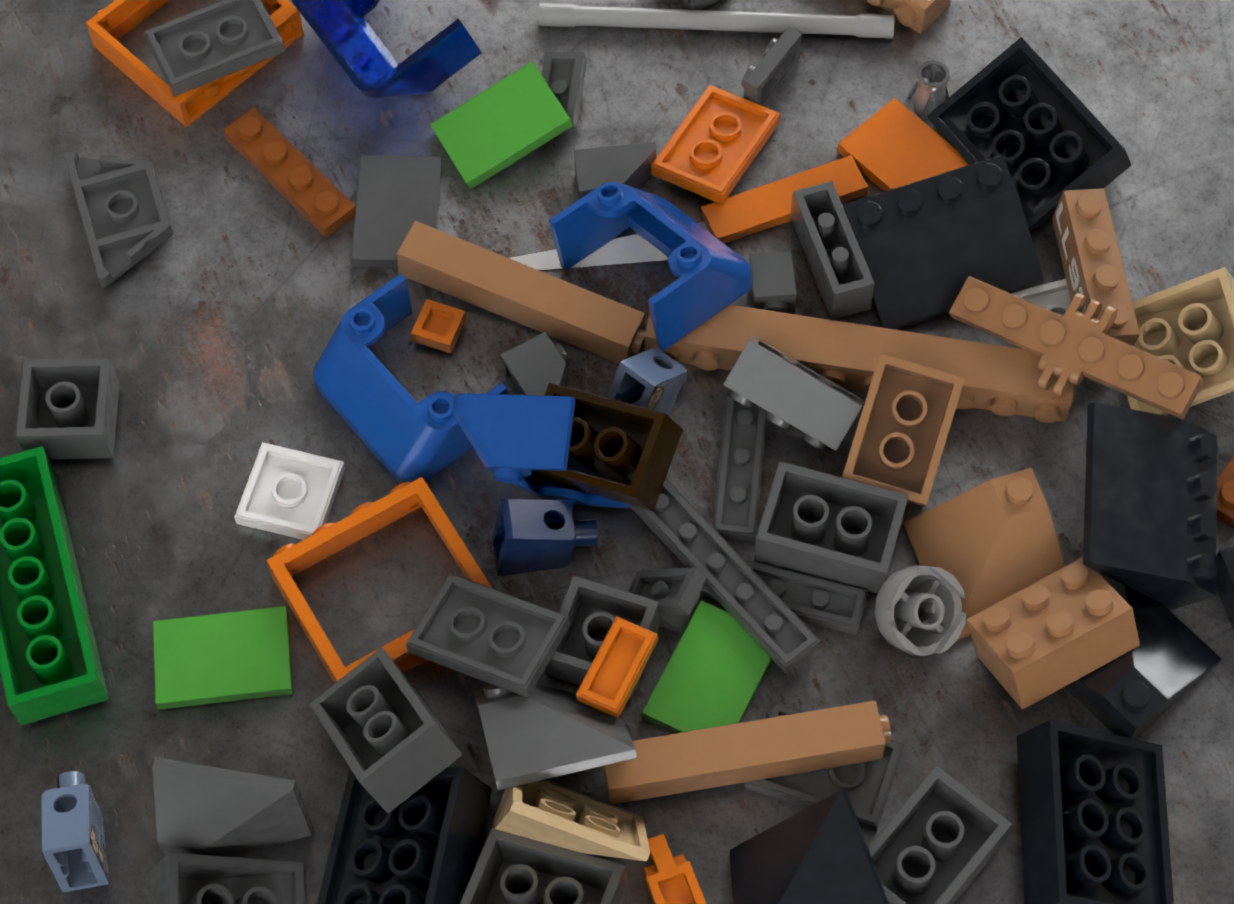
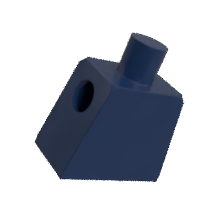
[492,499,598,576]

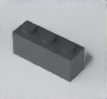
[790,181,875,320]
[723,336,865,451]

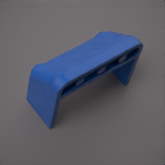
[549,182,753,351]
[313,274,507,483]
[452,393,631,512]

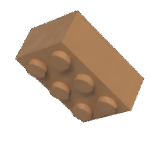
[842,353,965,507]
[967,557,1140,710]

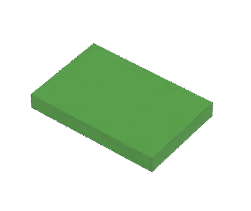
[430,61,574,190]
[642,600,772,734]
[153,606,293,710]

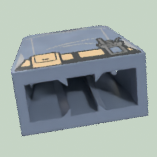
[606,348,688,416]
[41,771,109,893]

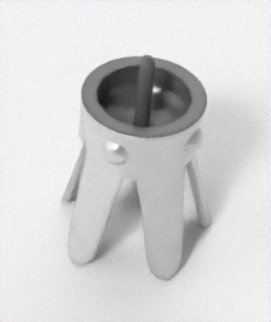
[908,60,950,116]

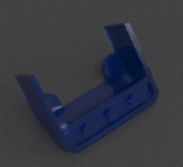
[291,0,482,98]

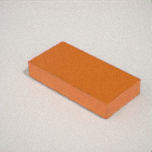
[576,616,659,719]

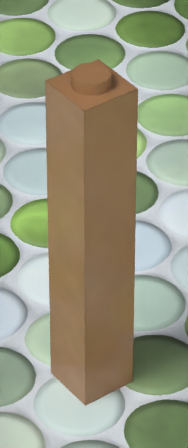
[397,221,646,364]
[603,700,892,805]

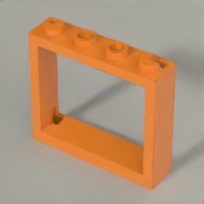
[86,0,304,127]
[266,477,493,684]

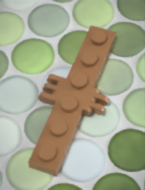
[949,276,1204,420]

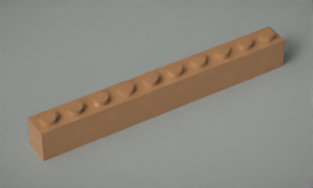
[645,293,1074,423]

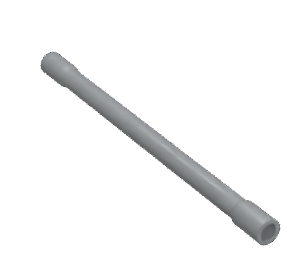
[539,2,895,39]

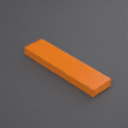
[701,155,868,244]

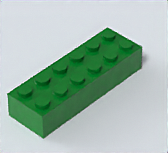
[0,446,109,726]

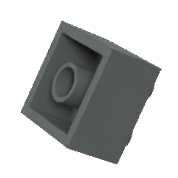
[16,358,120,459]
[545,576,661,702]

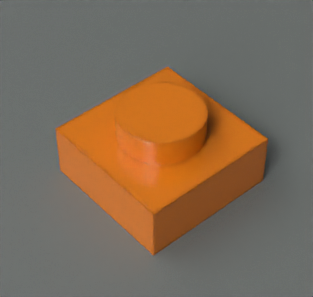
[411,299,466,354]

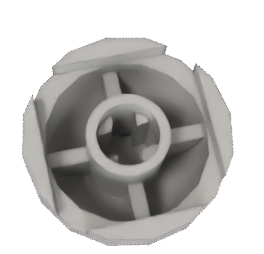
[874,565,967,656]

